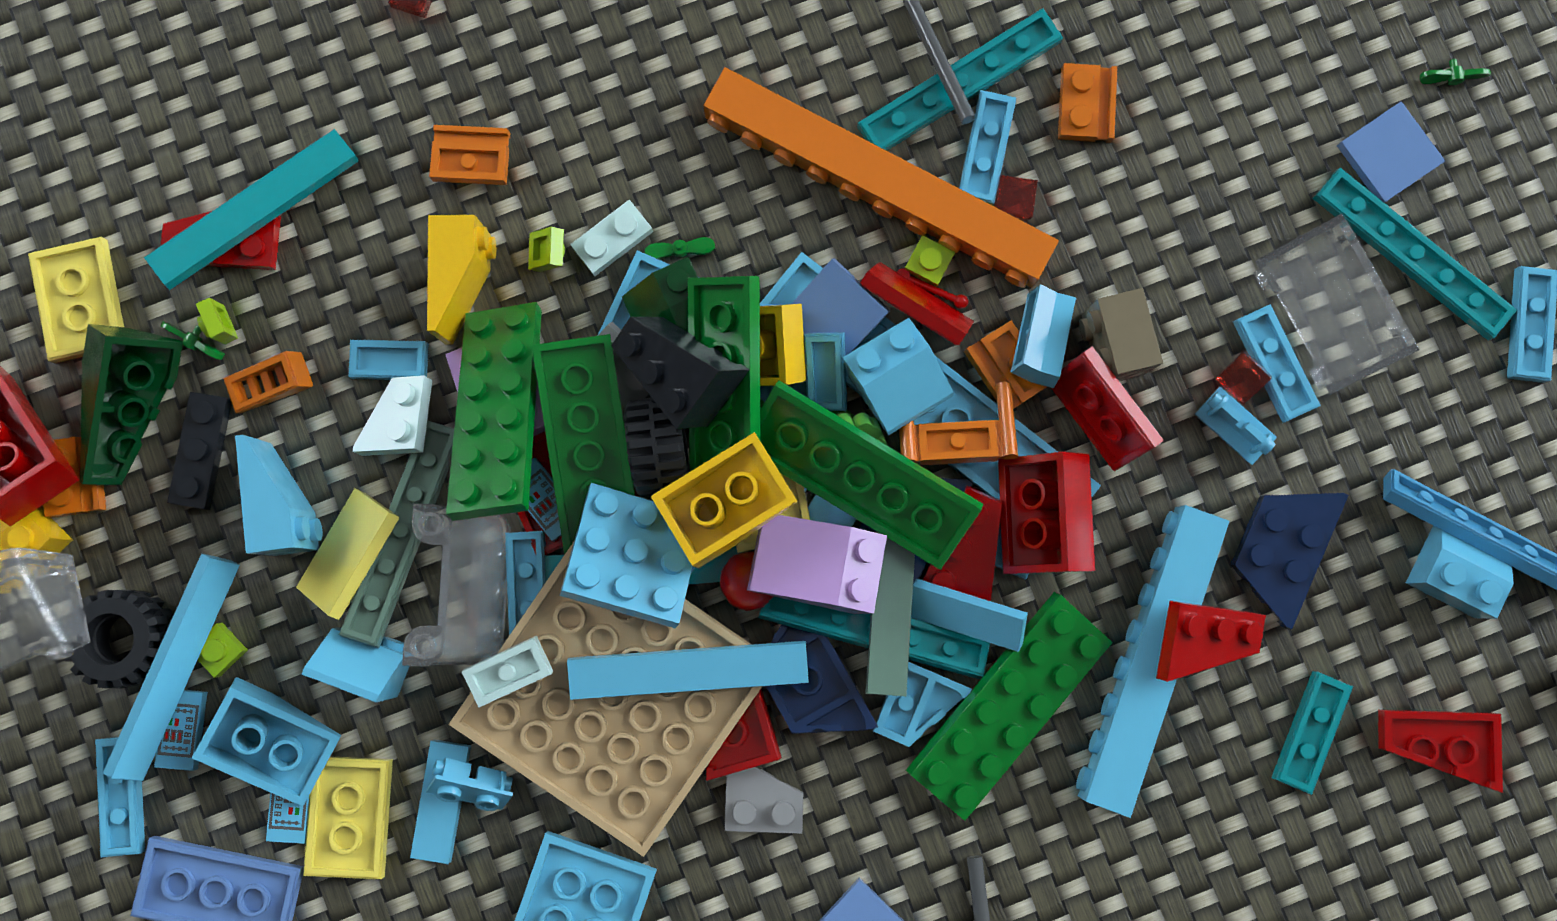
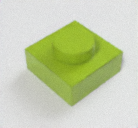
[528,227,565,272]
[905,235,955,287]
[196,297,238,344]
[198,623,248,678]

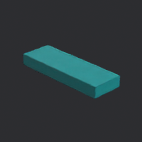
[1271,671,1353,795]

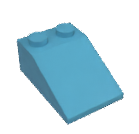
[235,435,323,556]
[192,677,341,806]

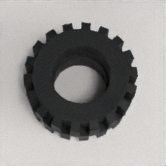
[624,398,690,497]
[61,590,174,689]

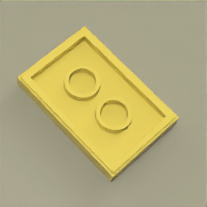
[28,237,124,363]
[296,488,399,620]
[303,757,393,879]

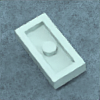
[570,199,653,276]
[462,635,553,707]

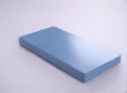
[760,258,890,402]
[130,836,304,921]

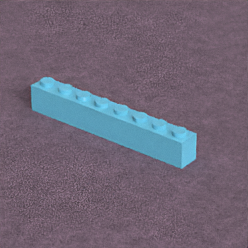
[1076,505,1230,818]

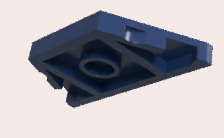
[1231,493,1349,629]
[766,625,878,734]

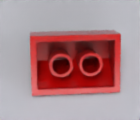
[998,452,1095,574]

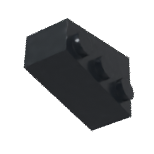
[611,317,750,429]

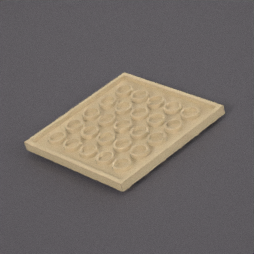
[449,542,762,857]

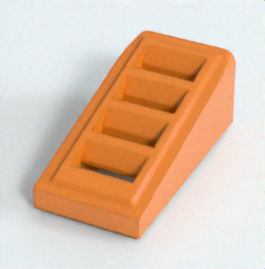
[223,351,313,413]

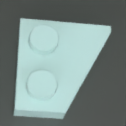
[353,375,432,456]

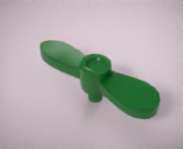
[1420,59,1491,85]
[645,237,715,259]
[160,321,225,360]

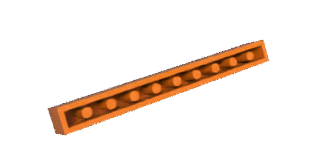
[703,67,1059,288]

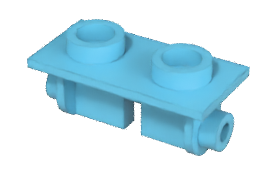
[1195,387,1277,465]
[426,757,513,811]

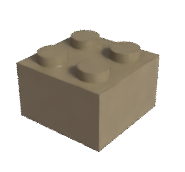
[1079,288,1163,381]

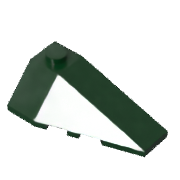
[622,257,698,332]
[80,324,183,485]

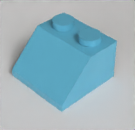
[842,318,954,435]
[1406,526,1514,619]
[302,628,414,702]

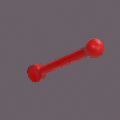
[897,268,969,309]

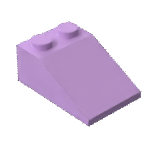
[747,515,887,614]

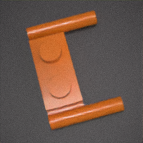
[899,382,1018,465]

